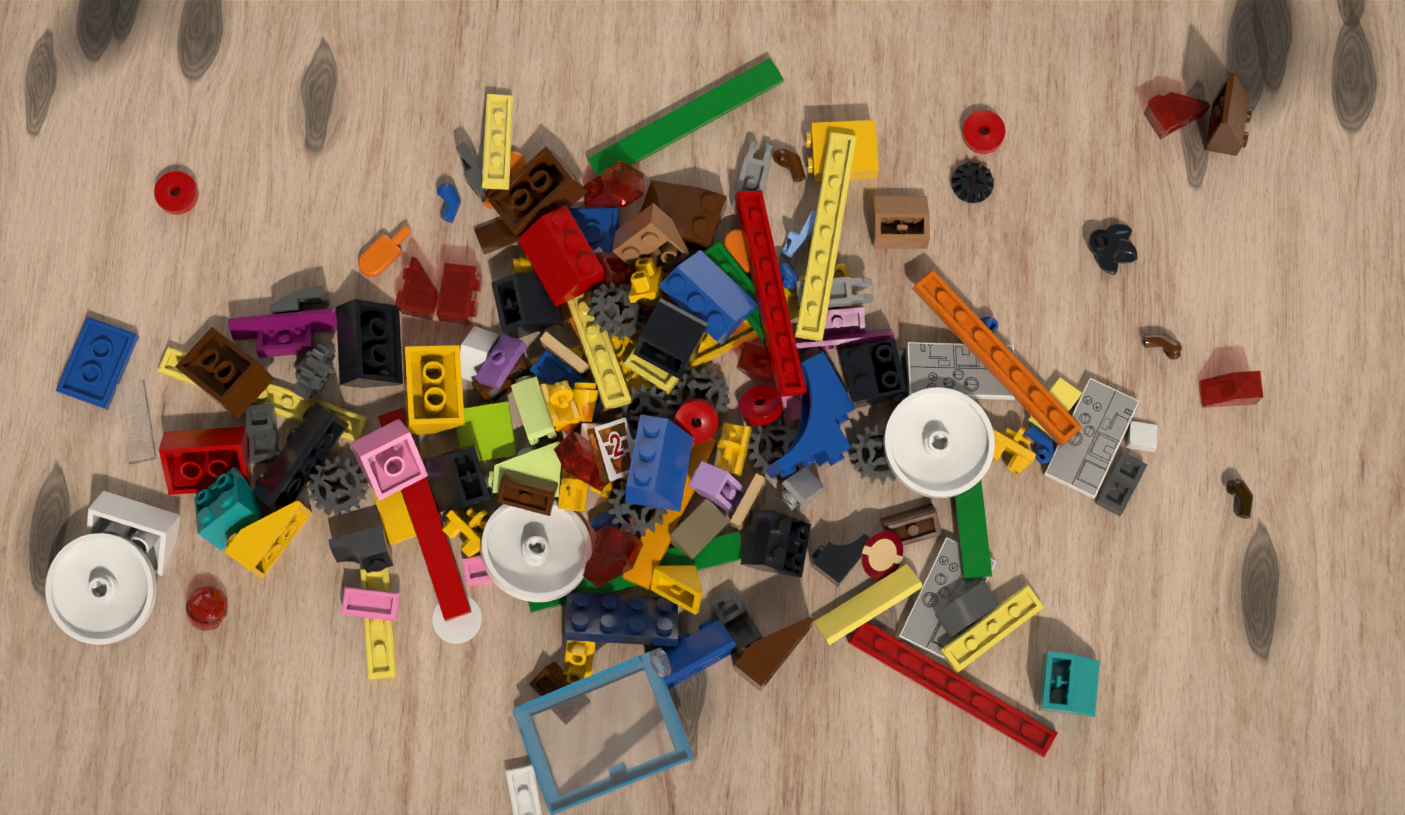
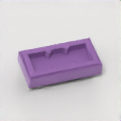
[475,335,527,389]

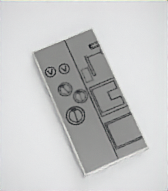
[905,342,1015,400]
[1044,378,1140,499]
[899,537,997,661]

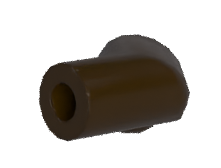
[1226,479,1253,519]

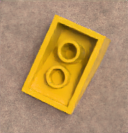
[224,500,312,579]

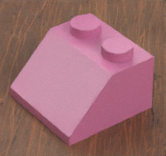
[350,419,428,501]

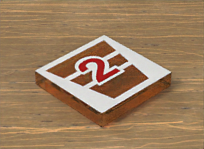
[587,417,634,483]

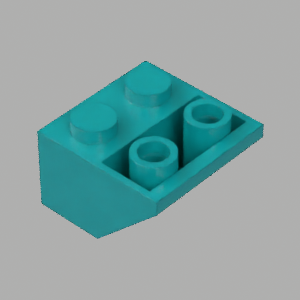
[194,467,262,550]
[1038,651,1100,717]

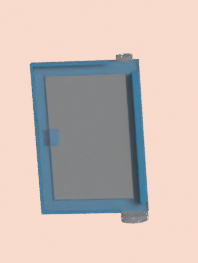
[508,648,694,815]

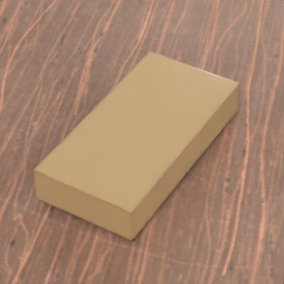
[540,332,590,378]
[730,473,766,531]

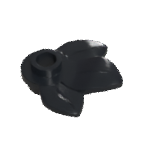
[1088,223,1138,275]

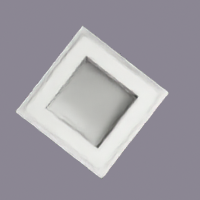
[1126,421,1158,452]

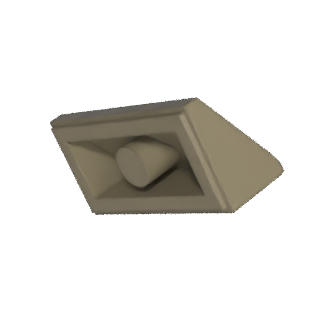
[670,498,729,559]

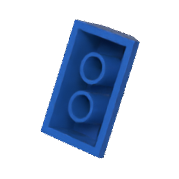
[659,250,758,345]
[625,414,694,512]
[654,619,736,690]

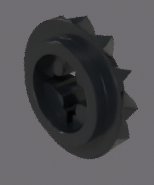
[951,161,994,203]

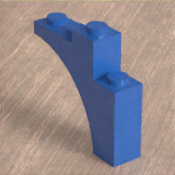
[765,352,856,479]

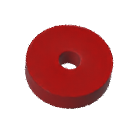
[962,110,1006,154]
[154,171,199,215]
[739,385,784,425]
[674,398,719,443]

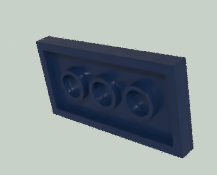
[565,592,678,647]

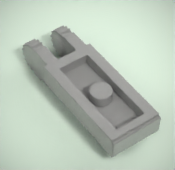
[732,139,774,210]
[796,277,874,310]

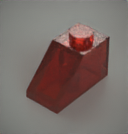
[1144,92,1211,140]
[1199,371,1263,408]

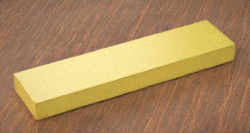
[482,94,513,190]
[814,564,923,645]
[360,567,397,680]
[939,584,1044,673]

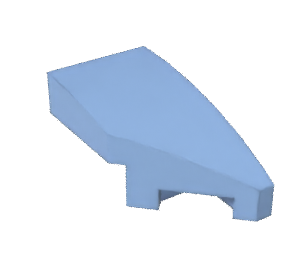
[780,210,817,259]

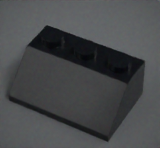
[336,299,403,388]

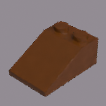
[1205,72,1252,156]
[488,146,588,235]
[640,180,727,252]
[175,327,274,419]
[734,616,814,692]

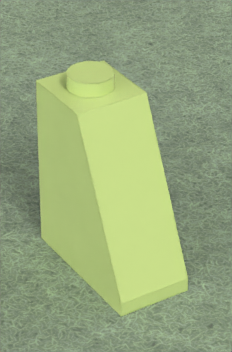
[511,376,559,449]
[488,442,565,498]

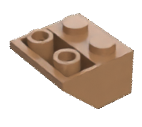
[873,196,930,249]
[612,203,689,273]

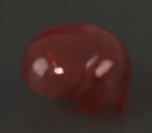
[185,586,228,631]

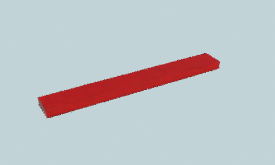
[734,190,807,397]
[378,407,472,622]
[848,621,1058,758]

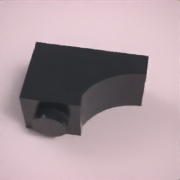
[328,525,394,573]
[811,533,870,587]

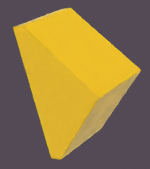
[650,566,703,615]

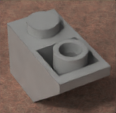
[781,467,824,513]

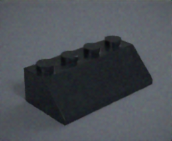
[252,402,349,510]

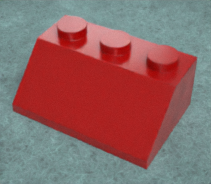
[517,205,604,307]
[159,426,251,495]

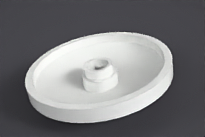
[883,387,995,498]
[480,500,592,602]
[45,533,157,645]

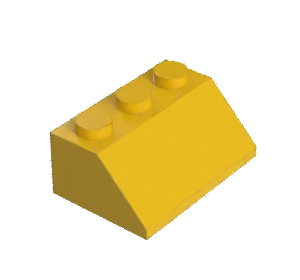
[403,345,464,435]

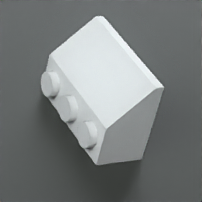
[87,491,180,576]

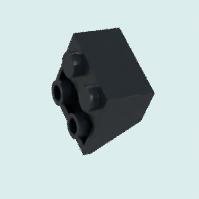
[491,272,564,339]
[633,298,708,380]
[841,338,907,408]
[423,444,492,512]
[741,510,811,578]

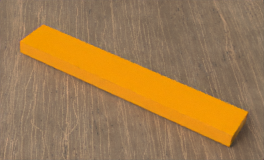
[622,439,717,590]

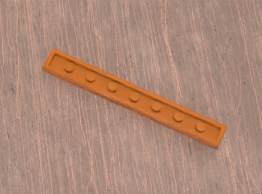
[912,270,1083,447]

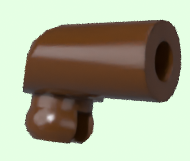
[773,149,806,183]
[1143,333,1182,360]

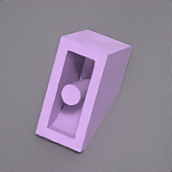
[689,461,747,515]

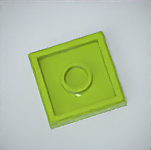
[457,401,517,461]

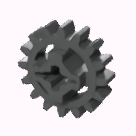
[587,282,645,340]
[294,342,336,400]
[671,367,730,424]
[615,384,675,440]
[747,419,802,480]
[850,424,896,485]
[307,457,369,517]
[608,481,668,537]

